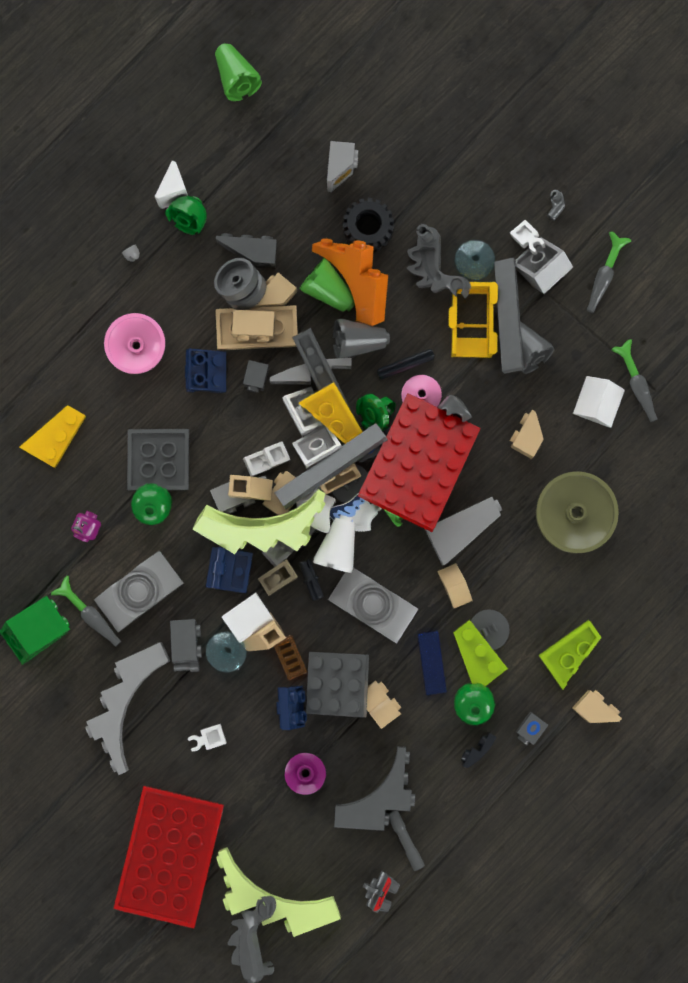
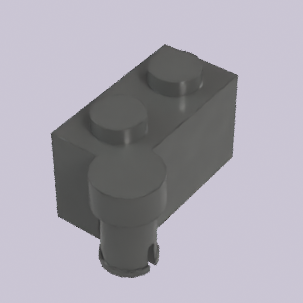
[170,619,202,672]

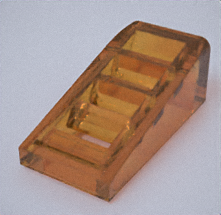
[274,635,308,680]

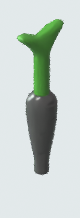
[587,232,631,313]
[611,339,658,422]
[51,576,121,647]

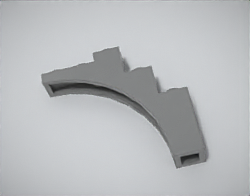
[85,642,170,775]

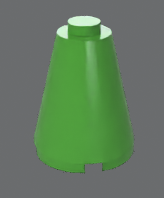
[215,44,262,101]
[300,258,355,312]

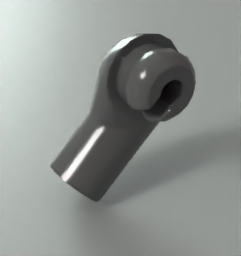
[547,190,565,221]

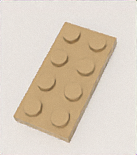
[216,305,298,350]

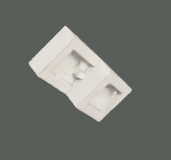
[243,441,290,477]

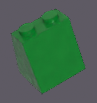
[0,596,70,665]

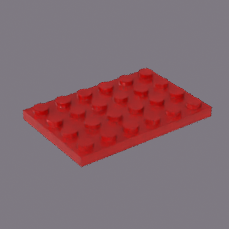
[358,393,481,532]
[114,785,224,928]

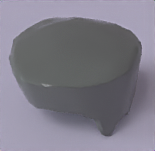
[438,394,472,422]

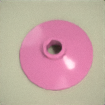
[401,375,442,407]

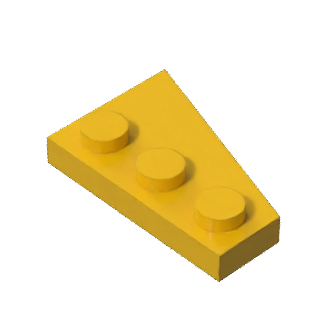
[299,382,363,444]
[19,405,86,468]

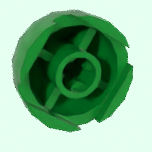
[165,196,207,235]
[131,483,173,525]
[454,683,495,725]

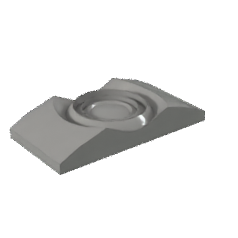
[94,551,184,633]
[328,568,418,644]

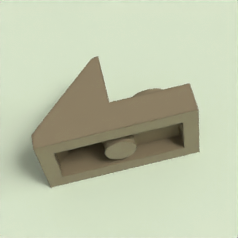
[258,559,298,596]

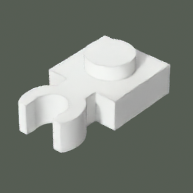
[510,220,545,255]
[188,723,227,751]

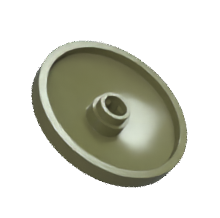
[536,471,619,554]

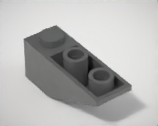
[216,233,277,268]

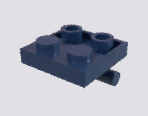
[185,348,226,393]
[206,547,253,594]
[276,686,307,730]

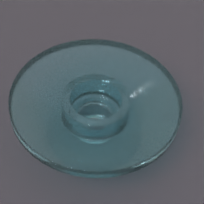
[455,240,495,280]
[206,632,246,672]

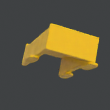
[449,282,498,358]

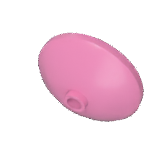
[104,313,165,374]

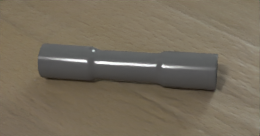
[389,810,425,871]

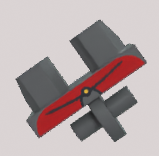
[363,871,400,913]

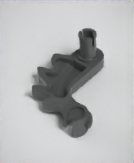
[407,224,471,298]
[228,896,276,983]

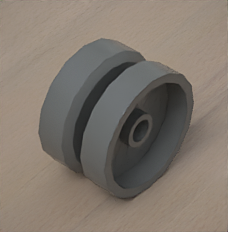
[214,258,267,310]

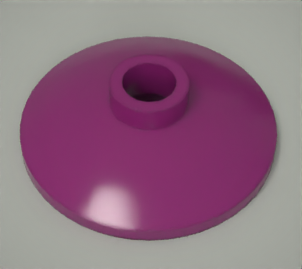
[285,753,326,795]

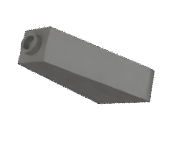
[425,497,502,566]

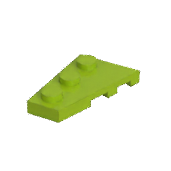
[453,620,508,686]
[539,620,601,689]

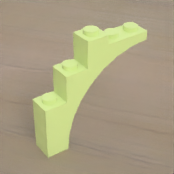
[193,489,325,554]
[216,847,341,937]

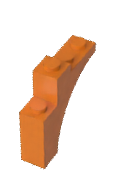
[312,239,388,326]

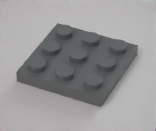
[127,429,189,491]
[306,652,369,717]

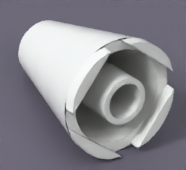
[313,515,355,573]

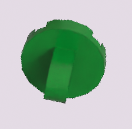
[356,394,396,432]

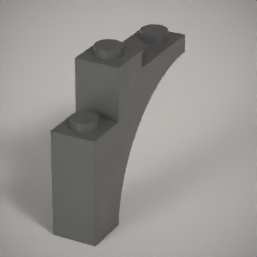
[334,746,415,831]

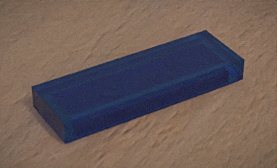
[418,631,447,695]

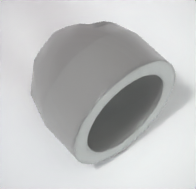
[122,244,140,262]

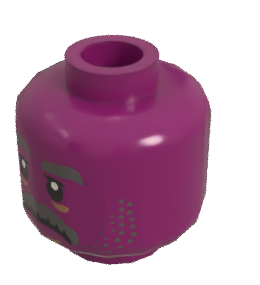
[71,511,101,542]

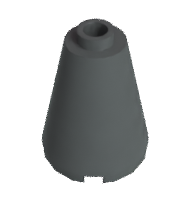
[333,319,390,358]
[520,321,554,374]

